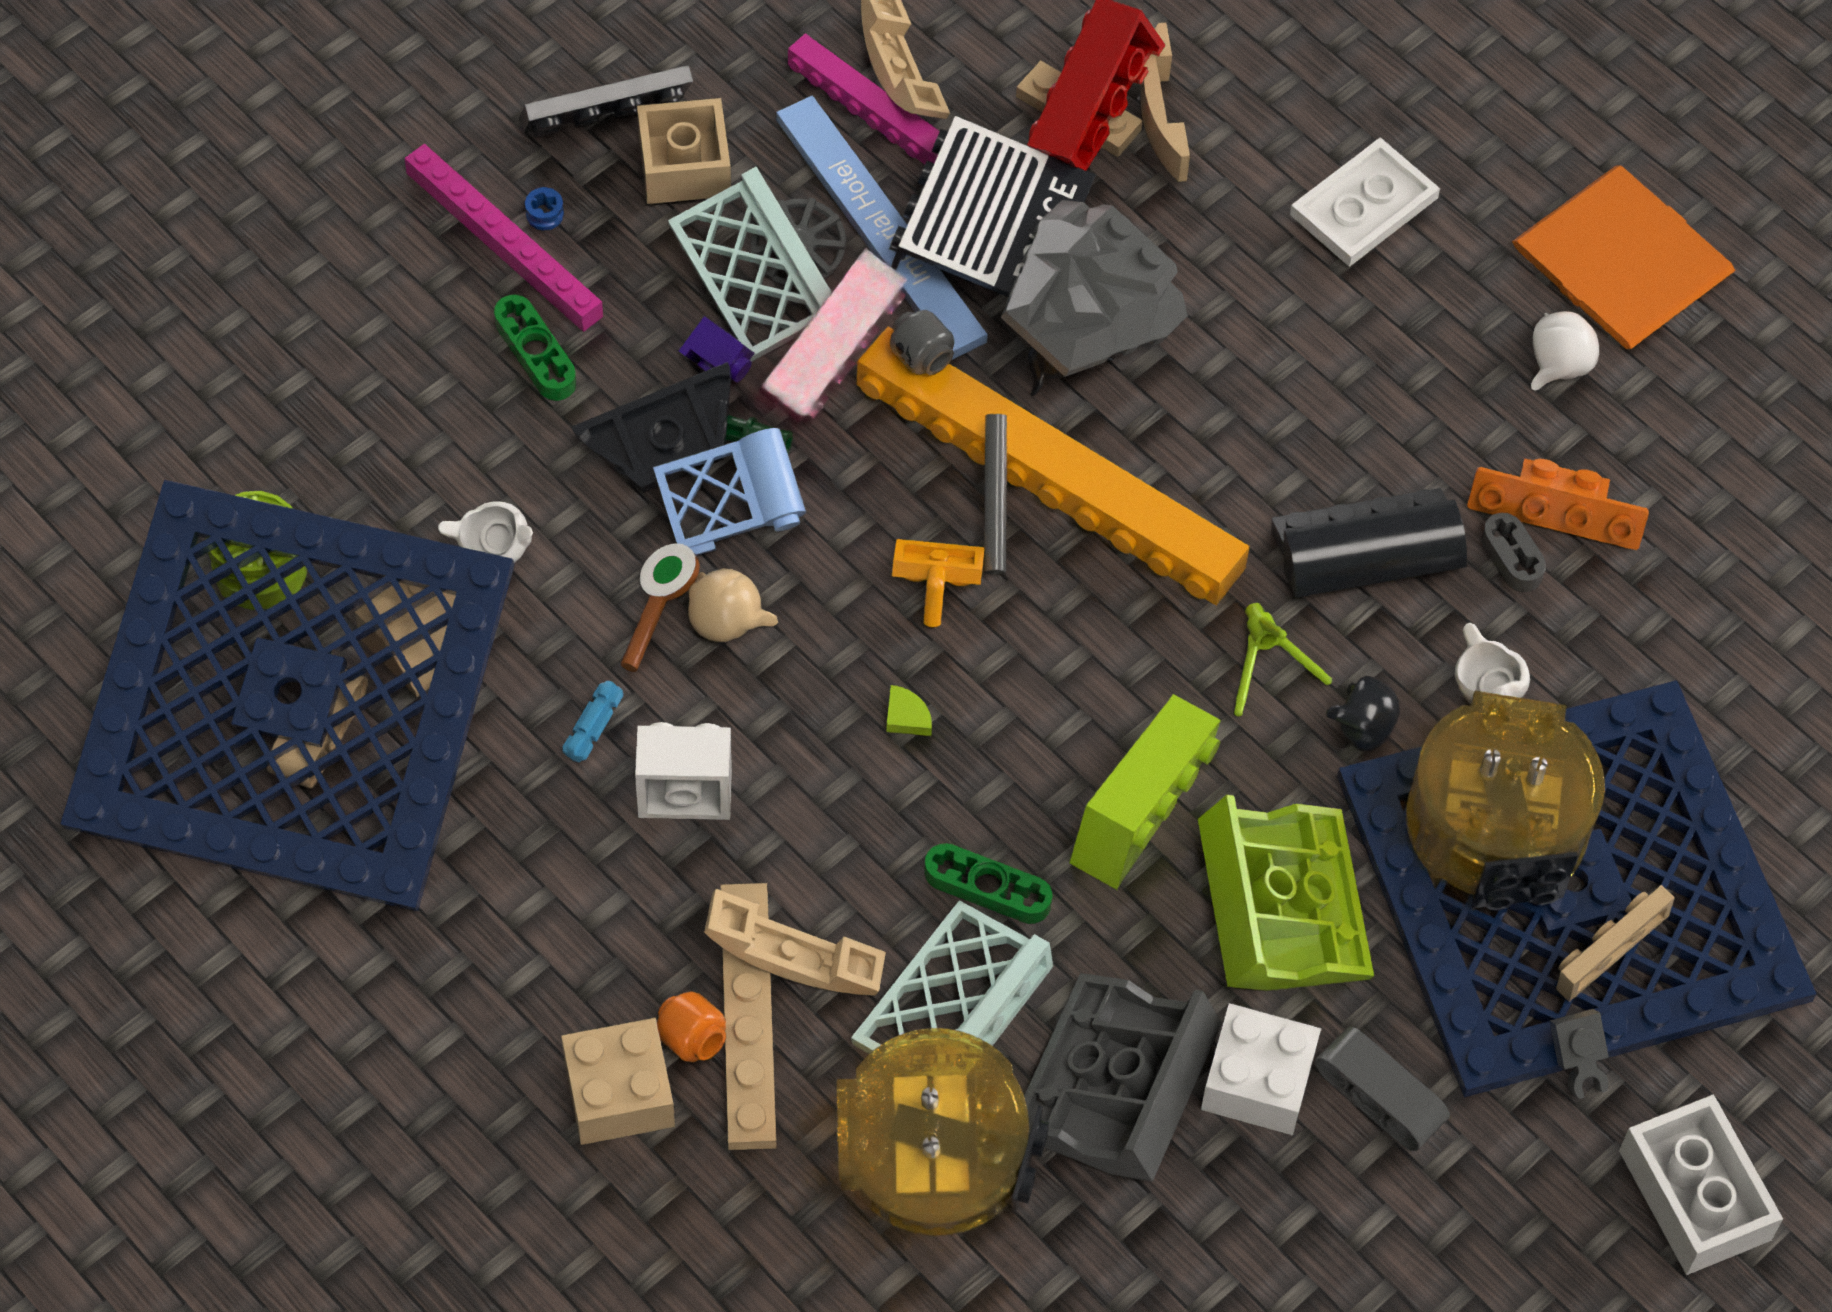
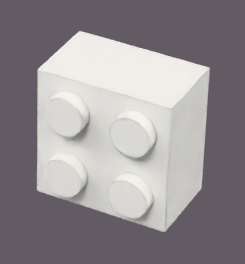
[635,722,732,820]
[1201,1003,1321,1135]

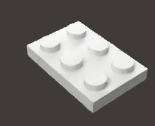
[1290,138,1440,267]

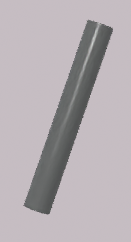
[984,414,1007,574]

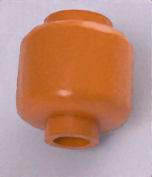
[657,991,726,1062]

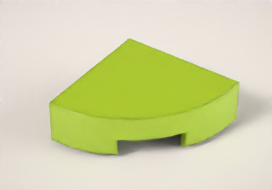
[886,685,932,736]

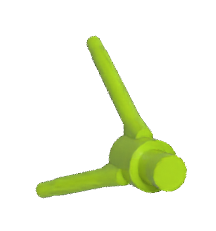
[1234,603,1332,717]

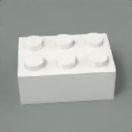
[1619,1094,1783,1275]

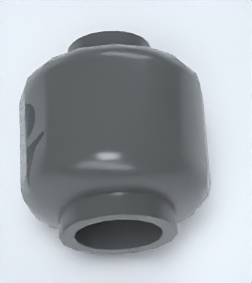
[890,310,955,375]

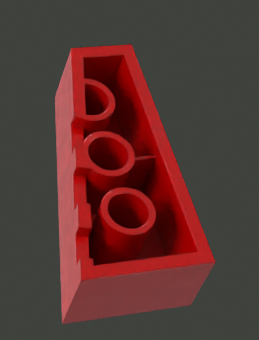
[1027,0,1166,171]

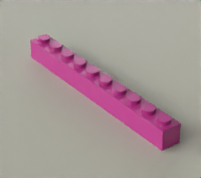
[788,33,940,164]
[405,143,603,332]

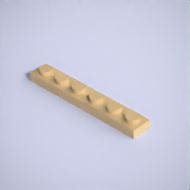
[721,883,776,1150]

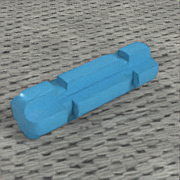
[563,681,623,763]

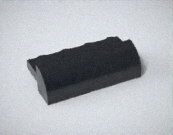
[1272,488,1467,598]

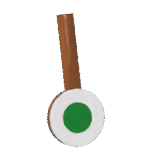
[620,543,700,672]

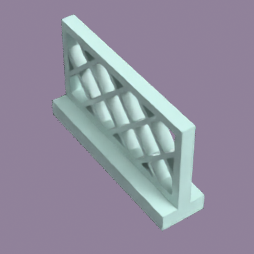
[668,167,842,362]
[851,900,1053,1093]

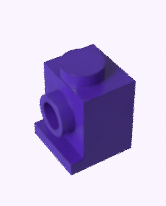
[679,316,755,382]

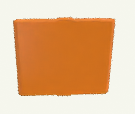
[1512,165,1735,349]

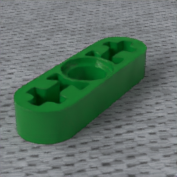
[494,295,576,401]
[924,843,1052,924]

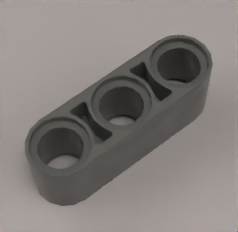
[1315,1027,1450,1151]

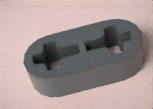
[1481,513,1546,592]

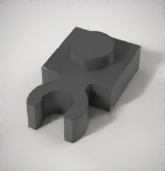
[1549,1009,1609,1099]

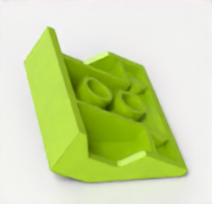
[1198,795,1374,991]

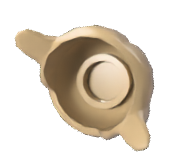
[688,568,778,642]

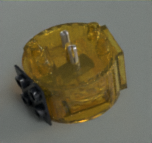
[1406,691,1605,910]

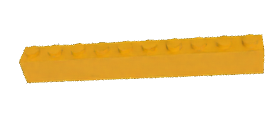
[857,327,1250,606]

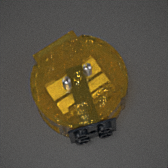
[837,1028,1049,1236]

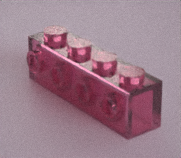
[758,248,907,423]

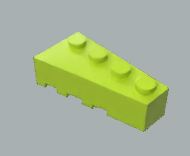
[1069,694,1221,890]

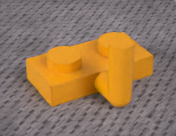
[892,539,985,627]

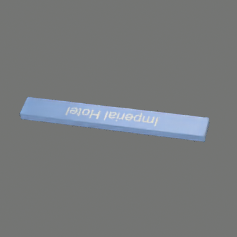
[776,95,987,360]

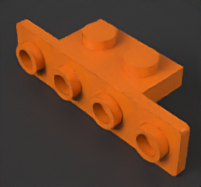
[1467,459,1649,550]

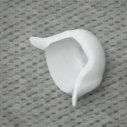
[1531,311,1599,391]
[438,501,533,563]
[1454,623,1530,712]

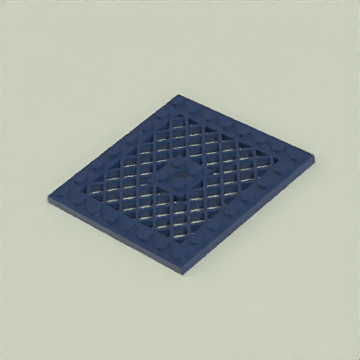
[60,480,515,911]
[1337,680,1817,1097]

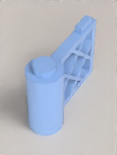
[653,428,806,556]

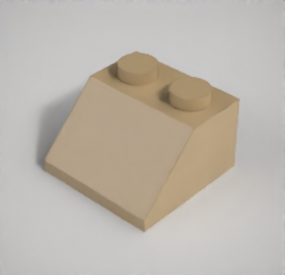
[355,583,455,697]

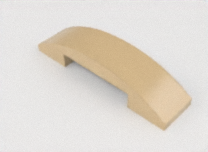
[861,0,950,119]
[1141,23,1190,182]
[704,889,886,995]

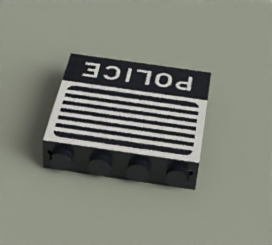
[889,116,1096,297]

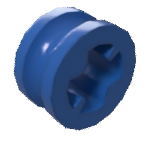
[525,187,564,231]

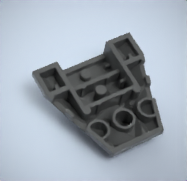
[1001,200,1188,377]

